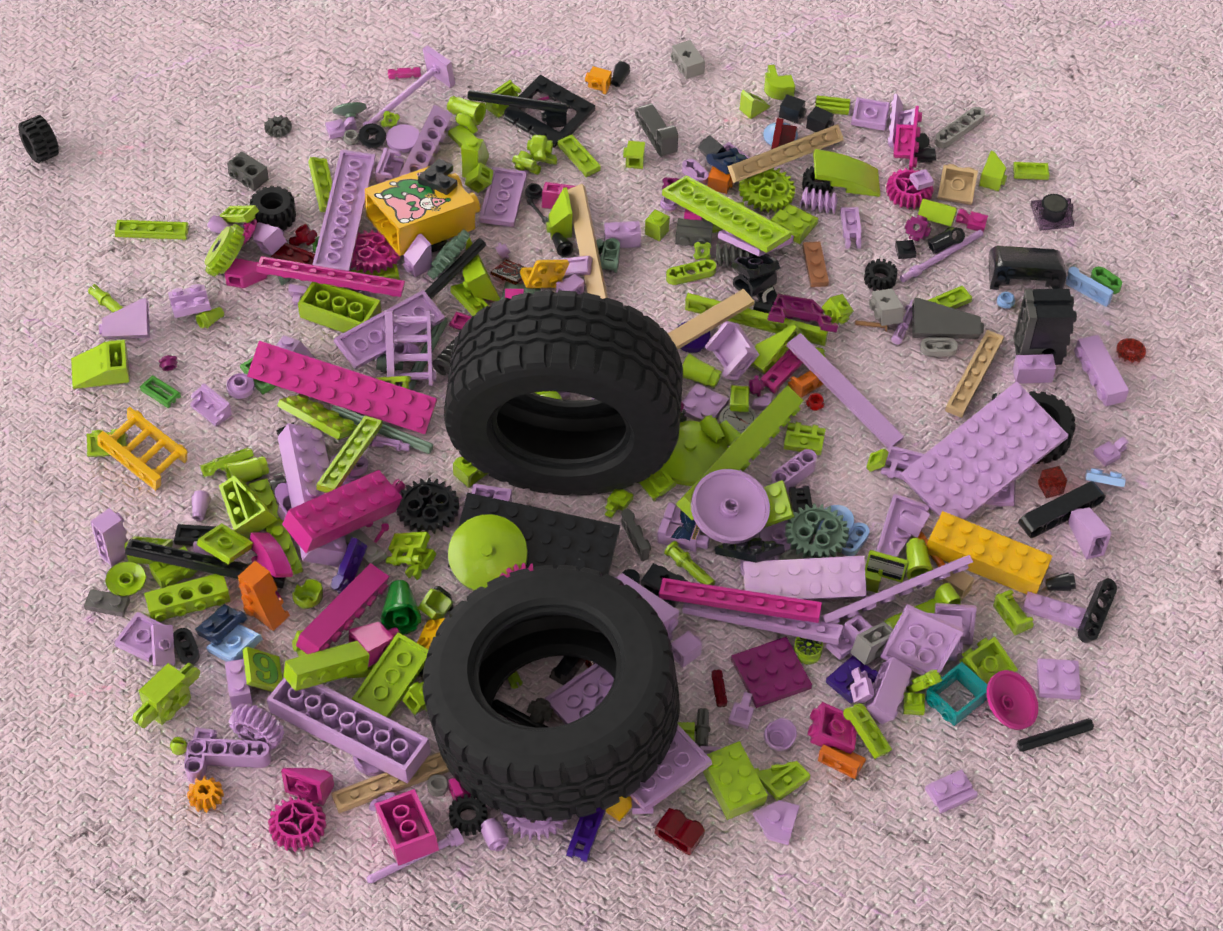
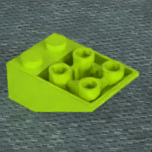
[71,339,130,389]

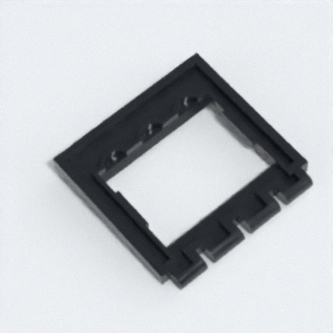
[503,75,596,148]

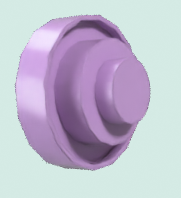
[226,373,255,399]

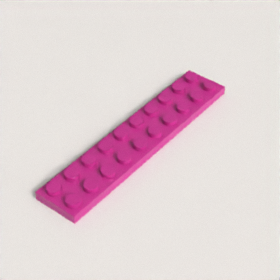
[247,341,437,435]

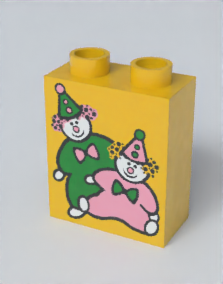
[365,166,480,256]

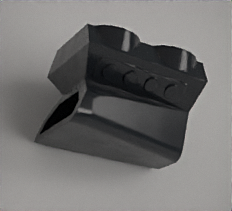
[731,253,781,297]

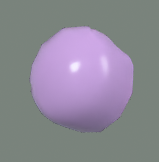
[764,718,797,751]

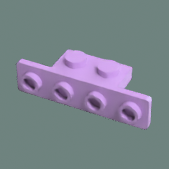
[888,94,915,150]

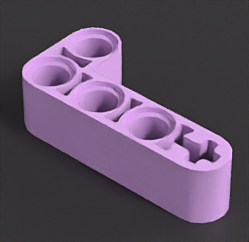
[184,738,271,783]

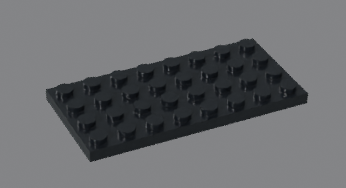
[448,493,620,576]

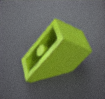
[979,150,1008,191]

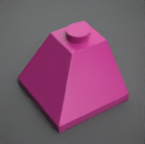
[281,768,334,806]

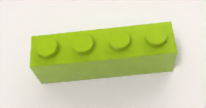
[283,641,370,691]

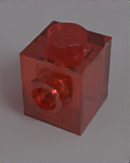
[1038,466,1068,498]

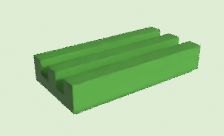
[140,375,181,408]

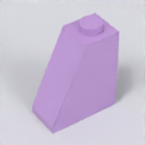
[99,298,150,340]
[1068,507,1112,560]

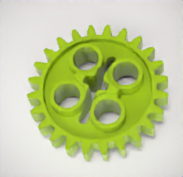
[738,168,796,213]

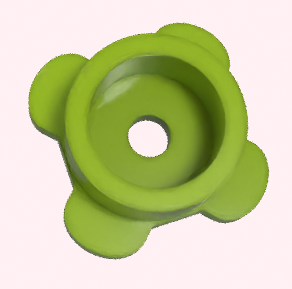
[381,111,400,129]
[693,242,711,260]

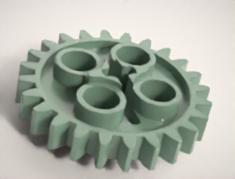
[427,229,470,280]
[785,503,849,559]

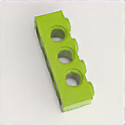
[144,574,231,622]

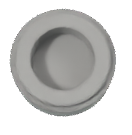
[427,774,448,797]

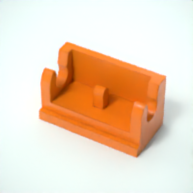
[788,370,823,398]

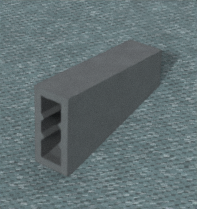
[912,298,984,339]

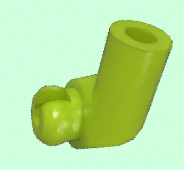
[455,113,478,134]

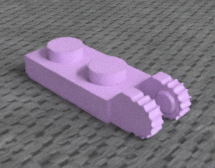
[840,207,862,249]

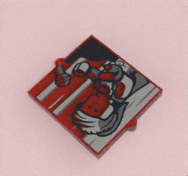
[490,259,527,285]

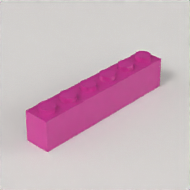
[296,563,390,654]

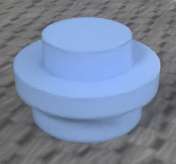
[997,291,1015,309]

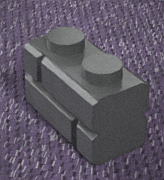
[675,218,713,246]

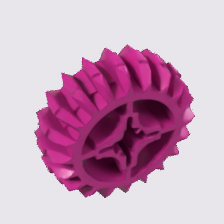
[886,167,934,209]
[268,795,327,853]

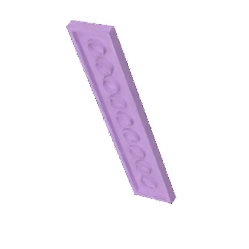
[312,150,375,271]

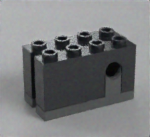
[1013,289,1077,365]

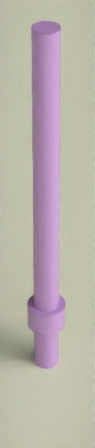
[900,230,983,282]

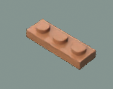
[802,241,829,287]

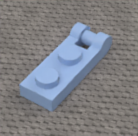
[1065,267,1114,307]

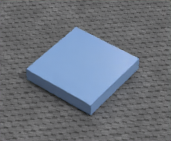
[206,624,263,662]

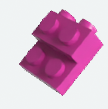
[807,702,857,754]

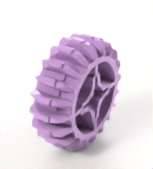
[228,703,284,750]

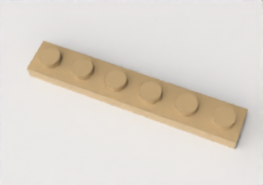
[945,330,1004,418]

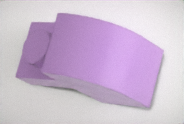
[826,614,872,660]

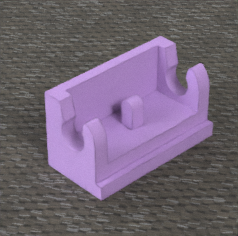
[375,147,404,184]
[190,383,232,427]

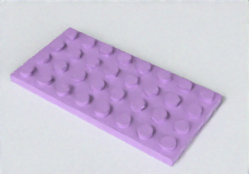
[900,381,1068,520]
[545,664,712,812]

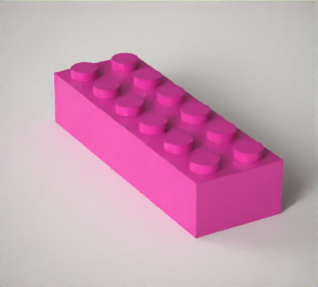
[282,470,403,553]

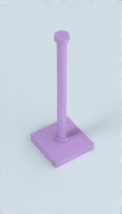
[363,45,455,126]

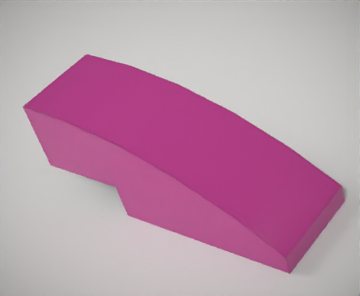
[250,532,293,578]

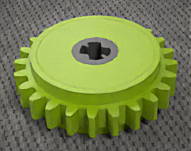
[204,224,245,277]

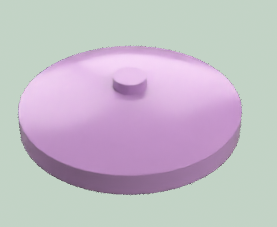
[691,469,770,544]

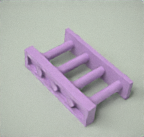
[385,310,437,386]

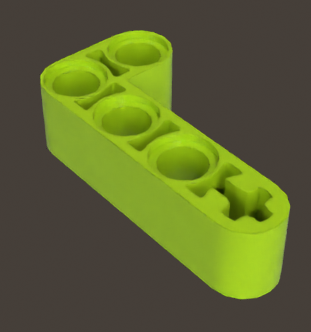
[884,583,961,629]

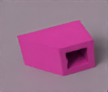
[225,258,268,288]

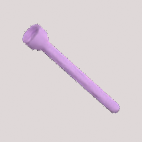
[367,827,464,883]

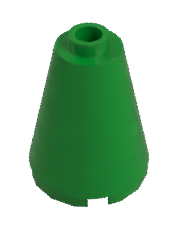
[381,580,421,635]

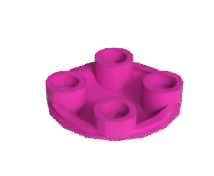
[242,219,257,247]

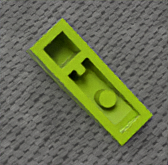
[751,325,800,374]

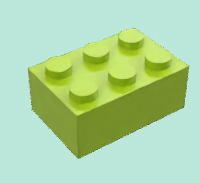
[703,741,768,820]

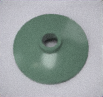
[332,102,367,119]

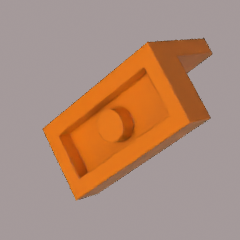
[818,744,866,779]

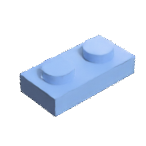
[1085,468,1126,487]

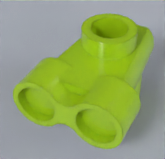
[512,151,541,175]

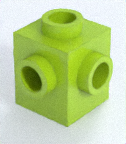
[821,294,854,324]
[402,681,427,716]

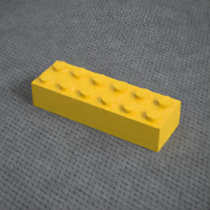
[927,511,1053,595]

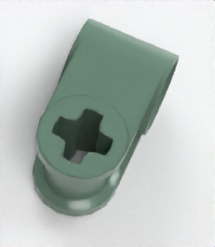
[600,238,620,273]

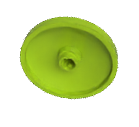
[663,421,728,486]
[448,514,528,591]

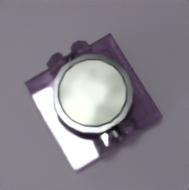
[1030,194,1075,231]

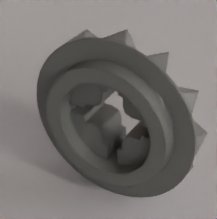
[264,115,292,137]

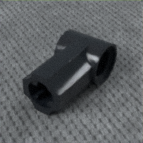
[927,227,965,254]

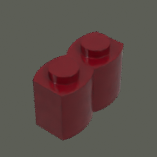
[655,808,705,855]

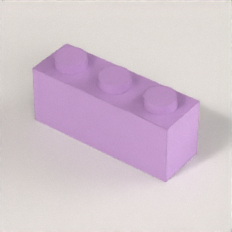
[90,508,128,567]
[865,656,912,724]

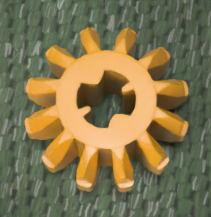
[187,776,224,813]

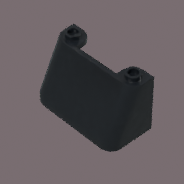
[988,246,1066,290]

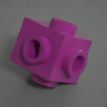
[904,215,932,242]

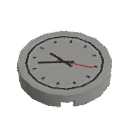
[719,405,757,434]

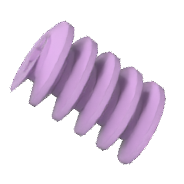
[800,187,838,214]

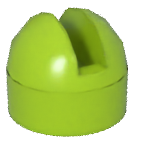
[170,736,187,755]

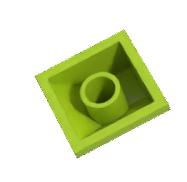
[546,187,572,240]

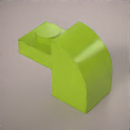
[764,65,795,100]

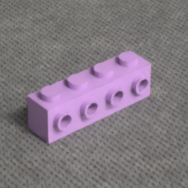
[1074,335,1129,406]

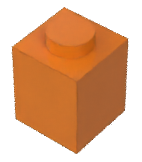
[707,166,734,194]

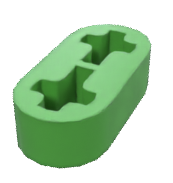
[1090,266,1122,294]

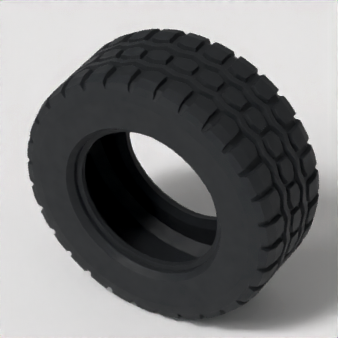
[444,290,683,495]
[423,565,680,821]

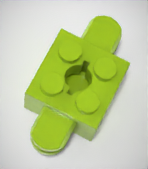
[132,663,200,728]

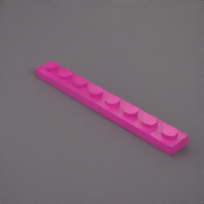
[257,256,405,297]
[659,578,822,623]

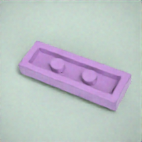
[1022,591,1086,629]

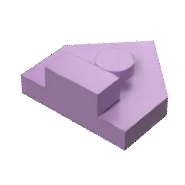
[753,800,800,845]

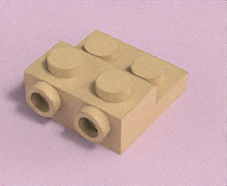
[937,164,978,205]

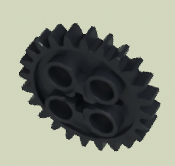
[397,478,460,534]

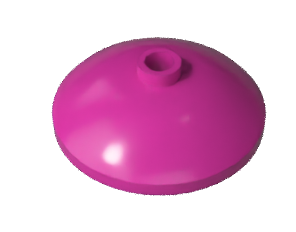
[987,670,1038,730]

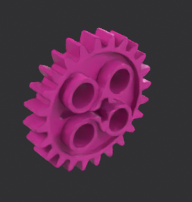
[350,229,400,274]

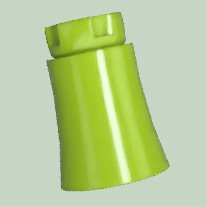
[447,96,486,126]
[682,353,722,388]
[225,456,269,483]
[906,538,933,580]

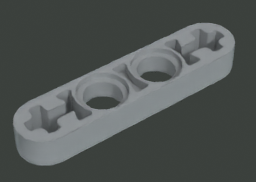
[935,107,985,148]

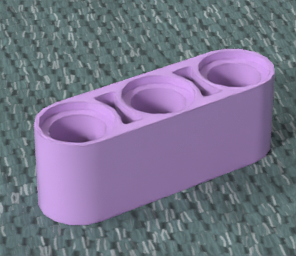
[771,449,817,491]

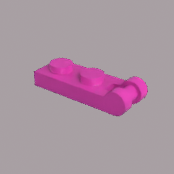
[760,349,803,394]

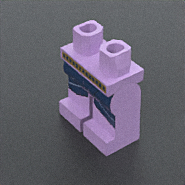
[658,503,710,552]

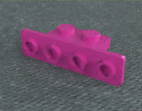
[893,106,922,170]

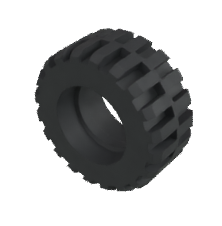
[1029,391,1076,464]

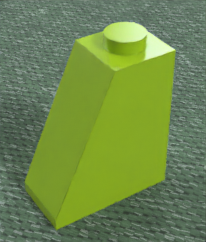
[461,136,489,178]

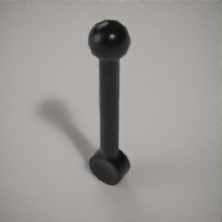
[527,198,549,224]

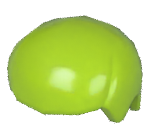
[292,579,323,609]

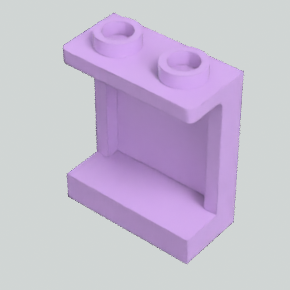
[705,321,760,381]

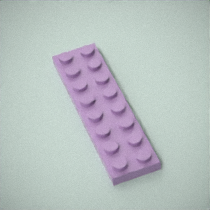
[819,555,973,624]

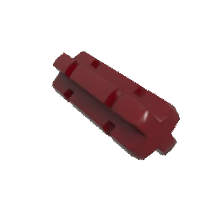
[711,669,728,708]

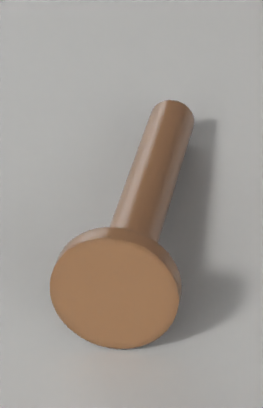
[855,320,888,332]

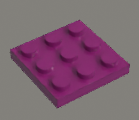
[731,636,812,708]

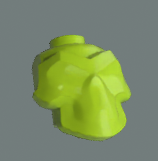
[527,135,557,165]

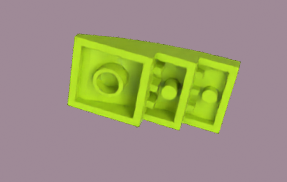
[813,149,880,197]

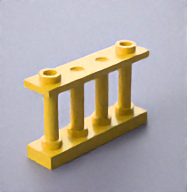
[98,406,188,491]

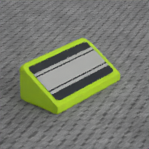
[865,550,908,582]

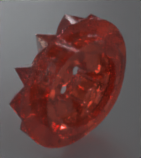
[1116,338,1146,363]

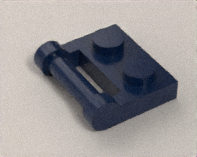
[706,147,748,174]
[195,604,248,645]

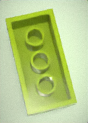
[298,282,382,333]

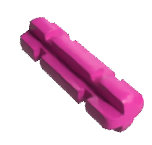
[388,67,421,79]

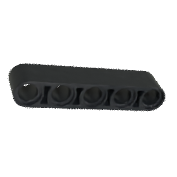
[1018,481,1106,538]

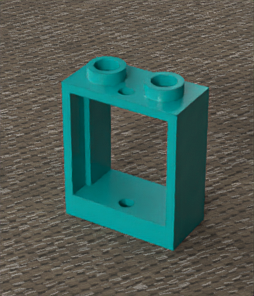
[925,662,988,726]

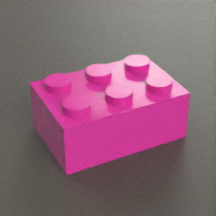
[374,789,439,866]

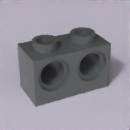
[227,151,269,191]

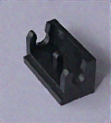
[549,656,586,685]

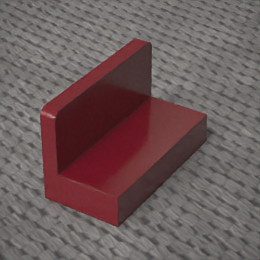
[771,118,797,149]

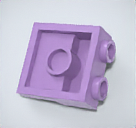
[168,284,211,318]

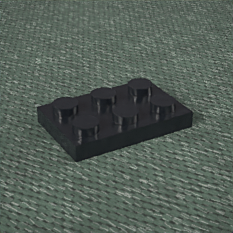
[715,538,785,563]

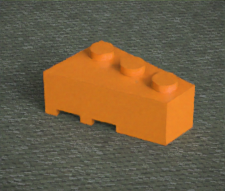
[238,561,290,631]

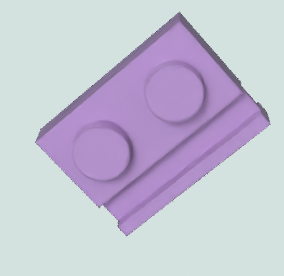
[925,769,978,814]

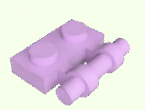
[881,445,924,482]

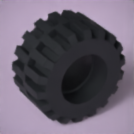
[18,115,59,163]
[250,186,296,231]

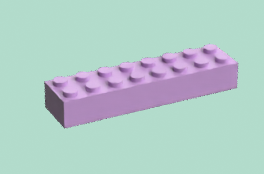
[278,423,347,567]
[267,678,431,784]

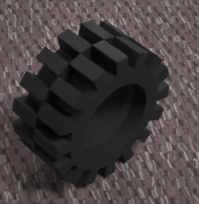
[802,166,833,195]
[864,259,898,291]
[449,794,488,836]

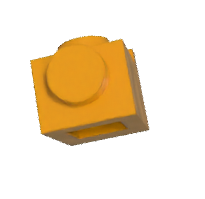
[585,66,612,95]

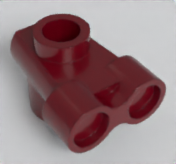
[289,224,317,246]

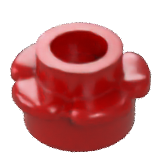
[806,393,825,411]

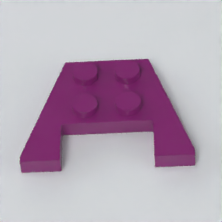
[767,293,838,333]

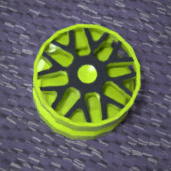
[794,637,823,665]

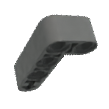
[634,103,678,157]

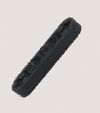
[1078,578,1117,643]

